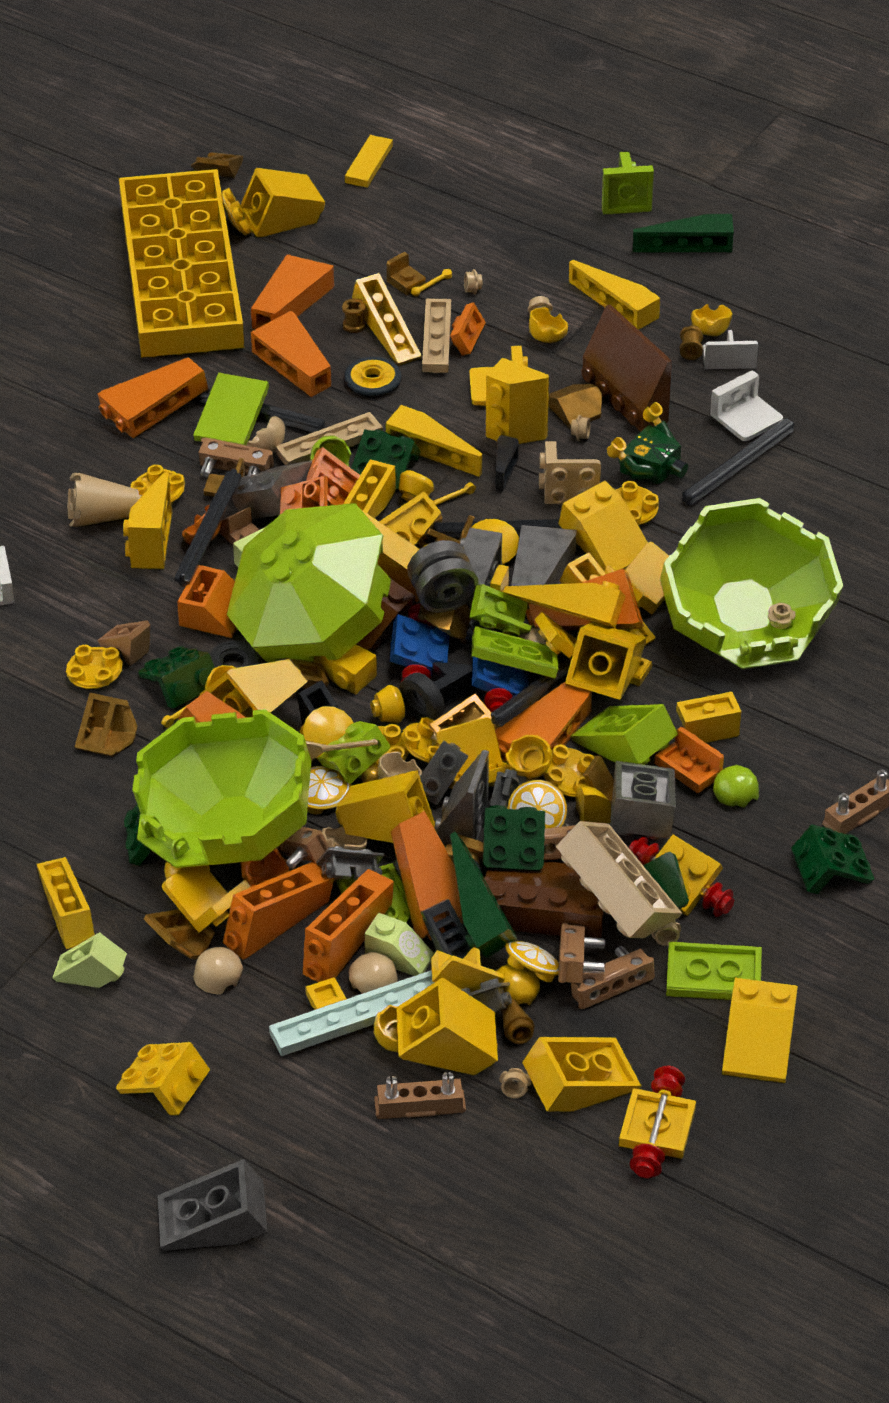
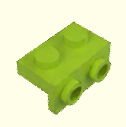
[469,584,531,637]
[318,721,390,784]

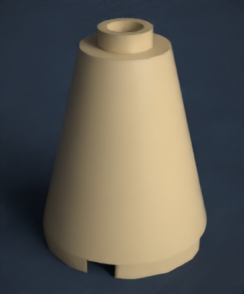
[67,473,142,527]

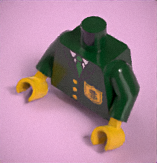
[607,402,689,484]

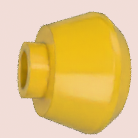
[399,470,434,502]
[370,685,405,723]

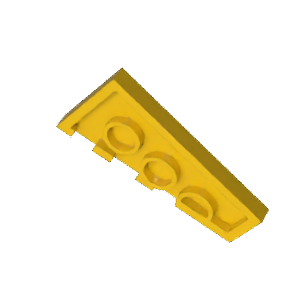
[379,492,441,576]

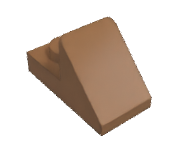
[219,507,259,545]
[97,621,150,666]

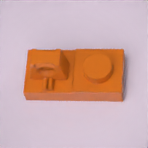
[450,302,486,356]

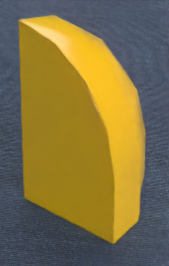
[575,786,611,823]

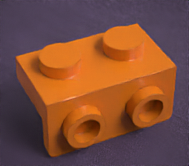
[654,727,724,793]

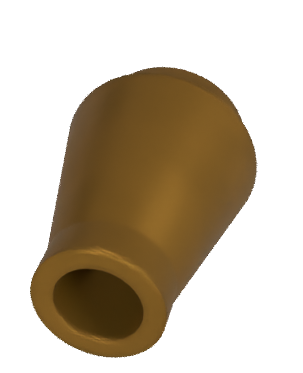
[501,999,535,1044]

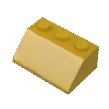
[486,358,549,444]

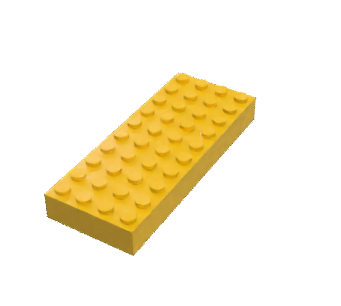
[119,169,244,358]

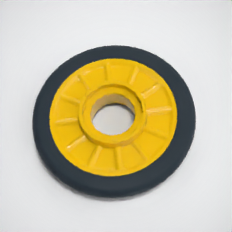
[344,357,402,396]

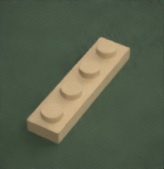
[422,299,451,373]
[276,412,383,465]

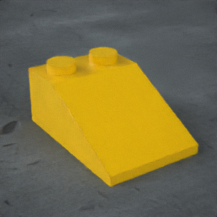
[123,472,172,569]
[559,481,648,571]
[722,978,798,1083]
[522,1037,641,1112]

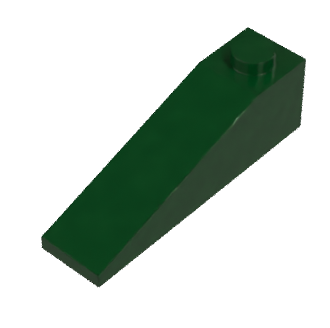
[632,214,734,252]
[450,832,518,958]

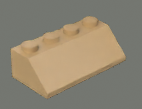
[556,821,683,938]

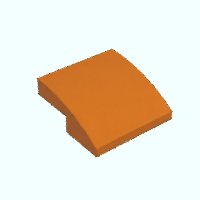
[306,447,360,506]

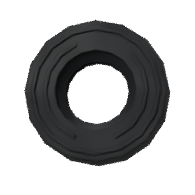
[209,641,259,668]
[400,672,445,721]

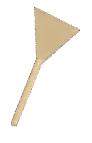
[306,739,378,761]

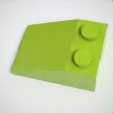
[570,704,678,765]

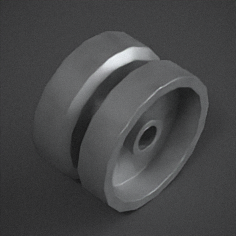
[407,540,479,613]

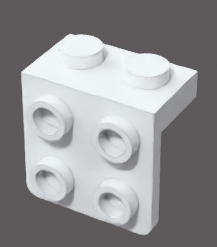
[710,370,783,441]

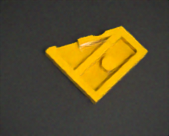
[534,612,577,658]

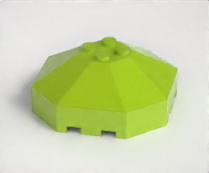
[660,498,843,669]
[227,503,391,663]
[132,709,311,868]

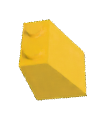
[241,168,325,237]
[565,622,647,700]
[200,659,308,717]
[336,770,435,843]
[396,977,498,1075]

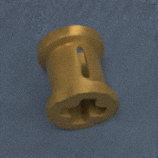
[342,299,365,333]
[680,326,703,360]

